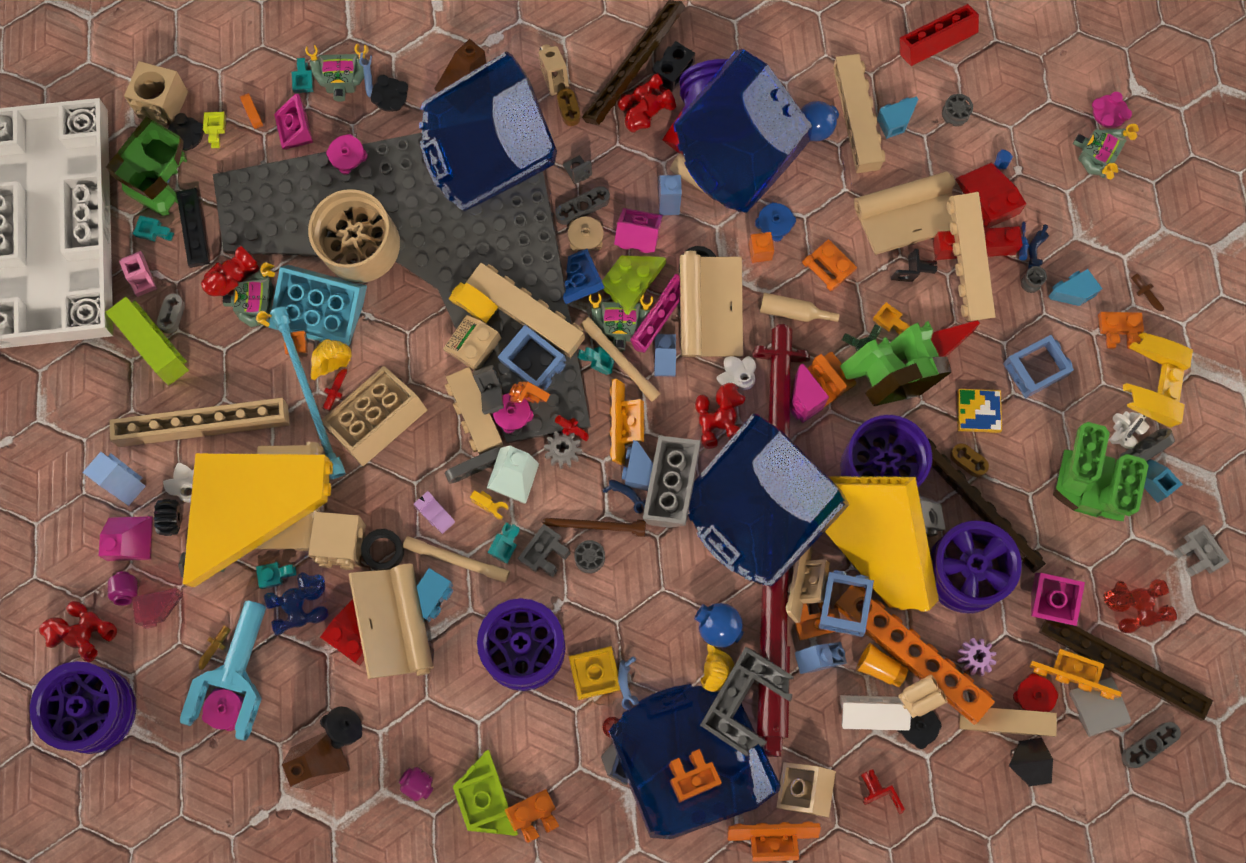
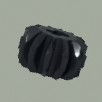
[153,499,181,536]

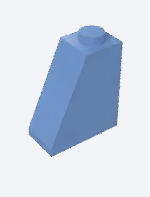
[658,175,682,215]

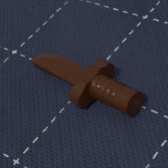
[1131,273,1164,311]

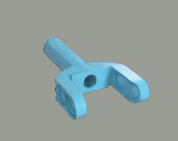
[180,600,267,741]

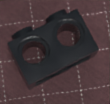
[652,41,695,92]

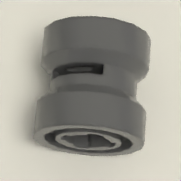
[1021,266,1047,293]

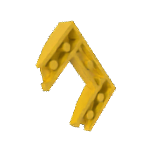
[1123,332,1193,428]

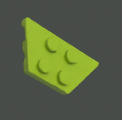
[602,255,666,315]
[453,750,519,836]

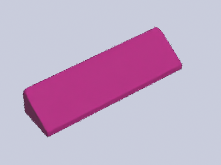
[630,274,680,353]

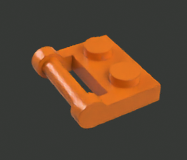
[802,239,857,292]

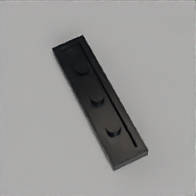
[176,188,210,268]

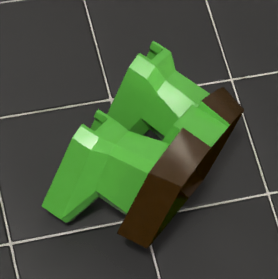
[106,117,187,216]
[840,321,952,406]
[1053,422,1149,521]

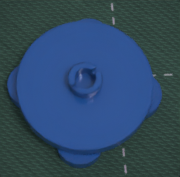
[755,203,796,242]

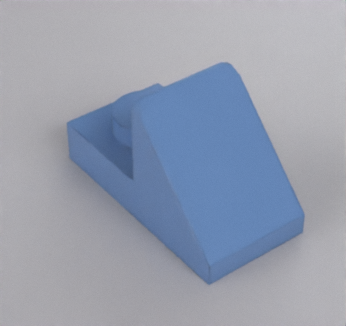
[654,334,676,377]

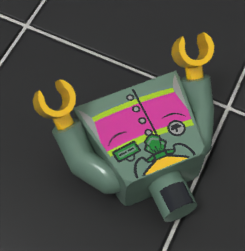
[305,44,369,102]
[1073,124,1139,179]
[223,262,275,328]
[588,292,654,352]

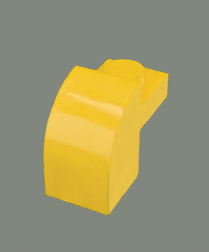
[448,282,498,324]

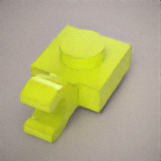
[203,112,226,148]

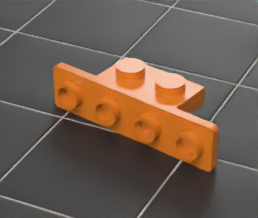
[727,821,821,862]

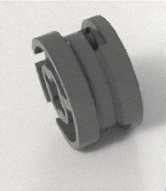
[942,94,973,127]
[574,540,605,574]

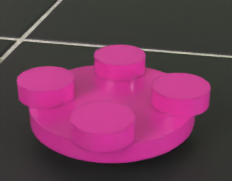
[1092,92,1132,128]
[326,134,368,175]
[492,393,534,434]
[202,688,244,731]

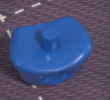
[994,150,1013,170]

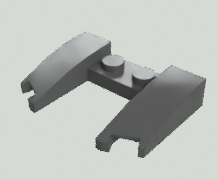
[700,647,794,756]

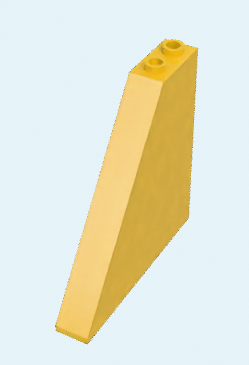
[183,453,333,587]
[787,476,939,612]

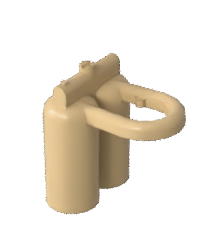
[898,675,948,718]

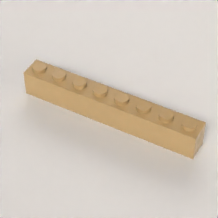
[110,398,290,447]

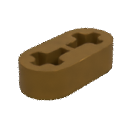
[557,88,580,126]
[950,443,989,477]

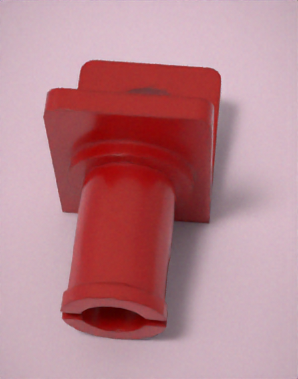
[861,769,905,814]

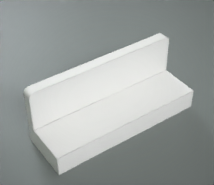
[840,695,911,730]

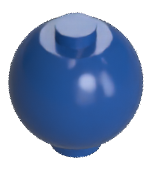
[797,101,839,142]
[694,603,744,648]

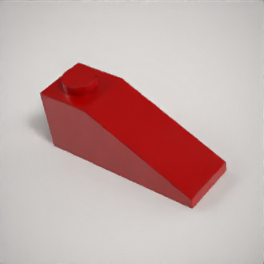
[931,320,980,357]

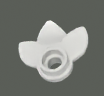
[716,356,756,390]
[163,463,194,503]

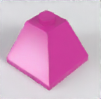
[98,516,153,561]

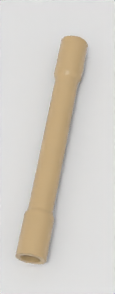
[580,317,661,402]
[403,536,510,583]

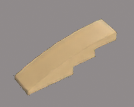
[959,708,1057,737]

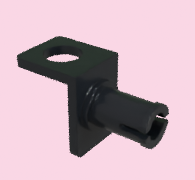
[891,249,938,282]

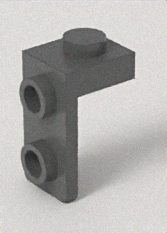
[473,365,504,415]

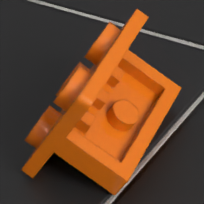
[807,352,856,407]

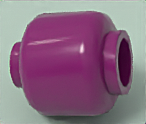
[107,571,138,606]
[398,767,434,801]

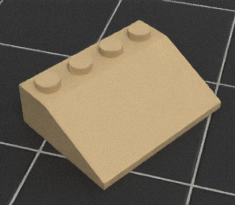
[321,366,427,466]

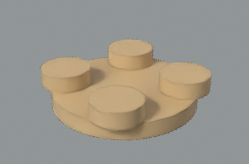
[568,217,604,252]

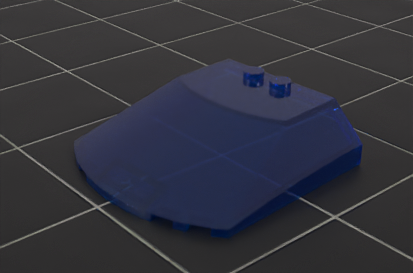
[674,49,812,213]
[419,51,557,211]
[688,413,849,586]
[609,684,781,839]

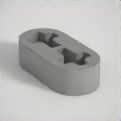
[157,294,185,333]

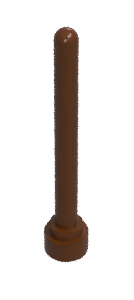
[542,518,646,537]

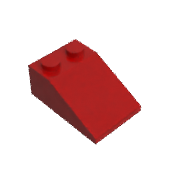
[955,162,1027,228]
[320,599,364,666]

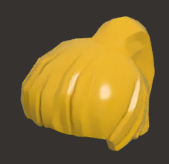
[310,339,352,380]
[700,644,735,692]

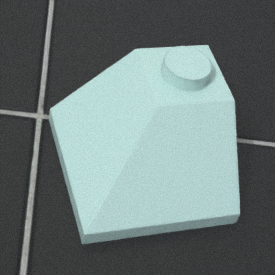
[487,446,539,504]

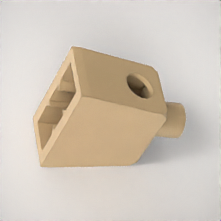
[538,44,569,96]

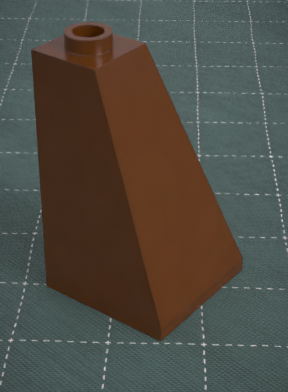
[434,39,491,114]
[282,732,350,790]

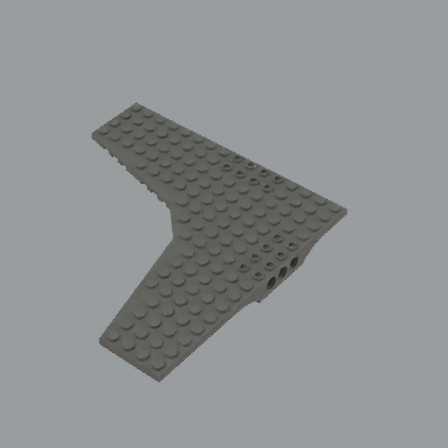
[213,110,591,443]

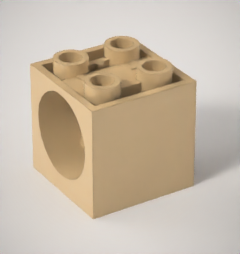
[124,61,188,125]
[308,512,366,570]

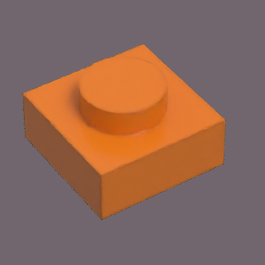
[284,331,308,355]

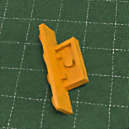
[610,379,644,466]
[1029,649,1122,700]

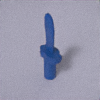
[1019,222,1029,261]

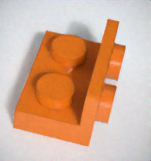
[509,381,550,403]

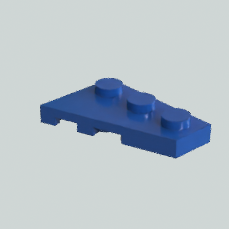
[563,249,604,304]

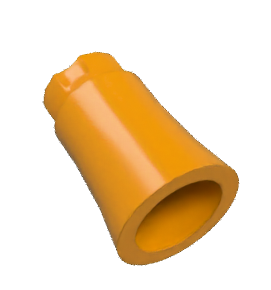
[856,643,908,688]

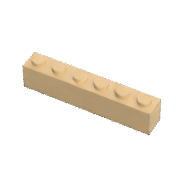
[833,54,885,173]
[947,192,996,321]
[466,263,585,358]

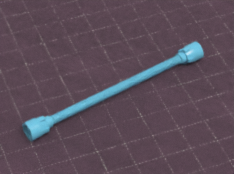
[269,307,346,479]

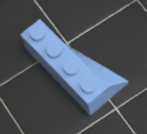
[82,452,146,506]

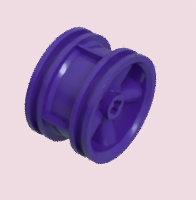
[930,521,1022,614]

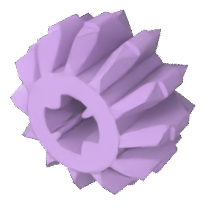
[958,638,996,676]

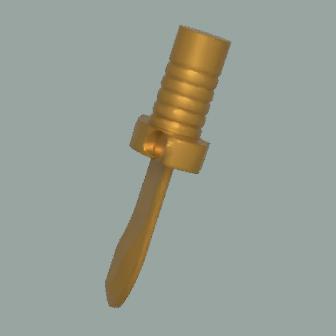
[199,625,231,670]

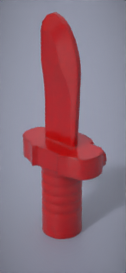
[322,369,348,411]
[555,415,589,441]

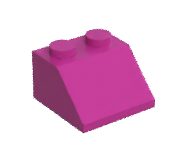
[614,208,663,253]
[790,364,829,423]
[1031,572,1085,626]

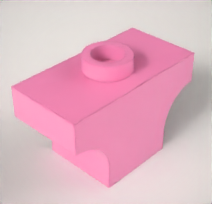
[119,251,157,297]

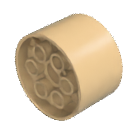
[308,189,400,283]

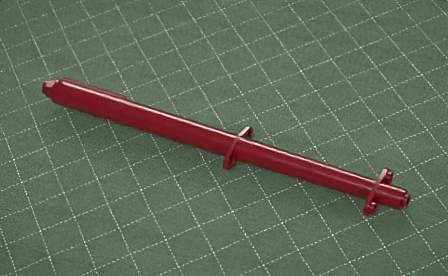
[748,324,810,757]

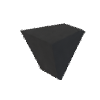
[1009,738,1053,787]

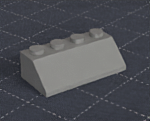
[643,436,701,528]

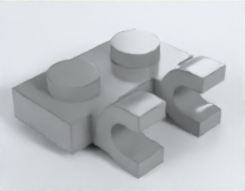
[1173,525,1230,577]

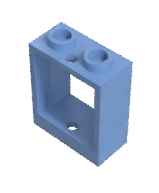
[498,325,566,390]
[1003,335,1074,399]
[819,570,874,637]

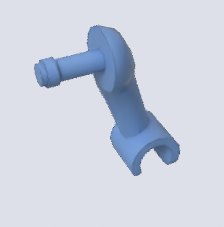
[359,53,373,98]
[618,656,639,710]

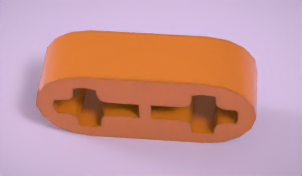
[240,93,264,130]

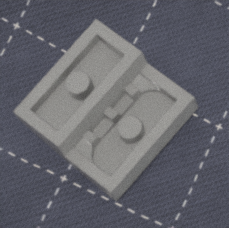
[1069,677,1131,737]

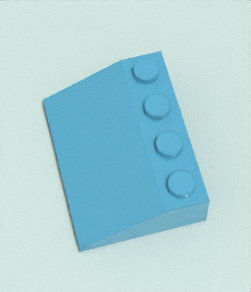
[268,265,367,346]

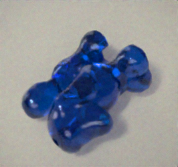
[264,572,328,636]

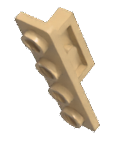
[786,536,830,623]

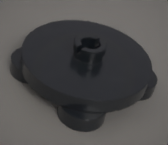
[370,75,408,112]
[168,113,204,151]
[320,706,362,749]
[897,711,942,749]

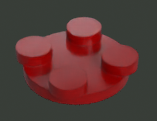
[1013,673,1059,712]

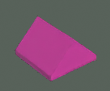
[274,94,313,150]

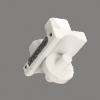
[1109,411,1150,449]

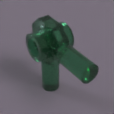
[842,324,882,352]

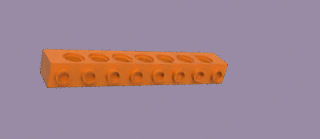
[834,585,995,725]

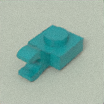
[292,58,314,93]
[133,216,174,242]
[578,347,614,375]
[487,523,520,564]
[256,562,297,589]

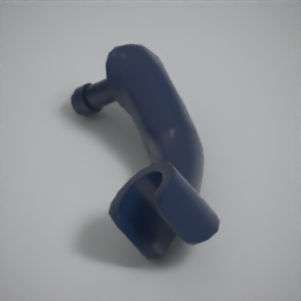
[1028,224,1049,269]
[602,479,646,513]

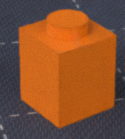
[748,232,775,263]

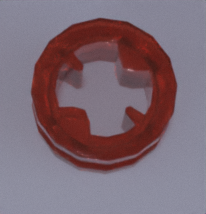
[603,717,623,738]

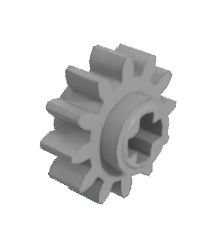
[544,431,582,469]

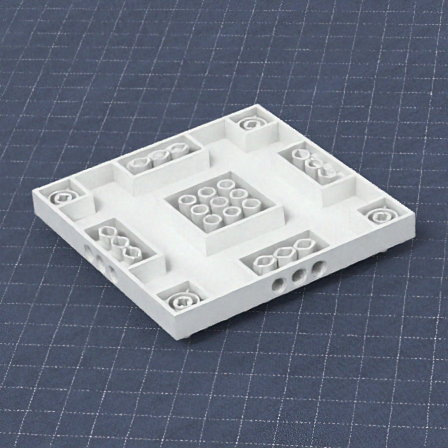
[0,98,113,349]

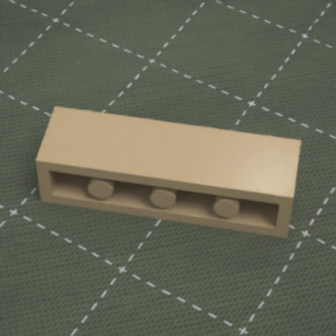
[445,367,504,455]

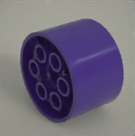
[840,415,932,487]

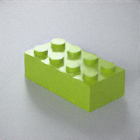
[106,297,189,386]

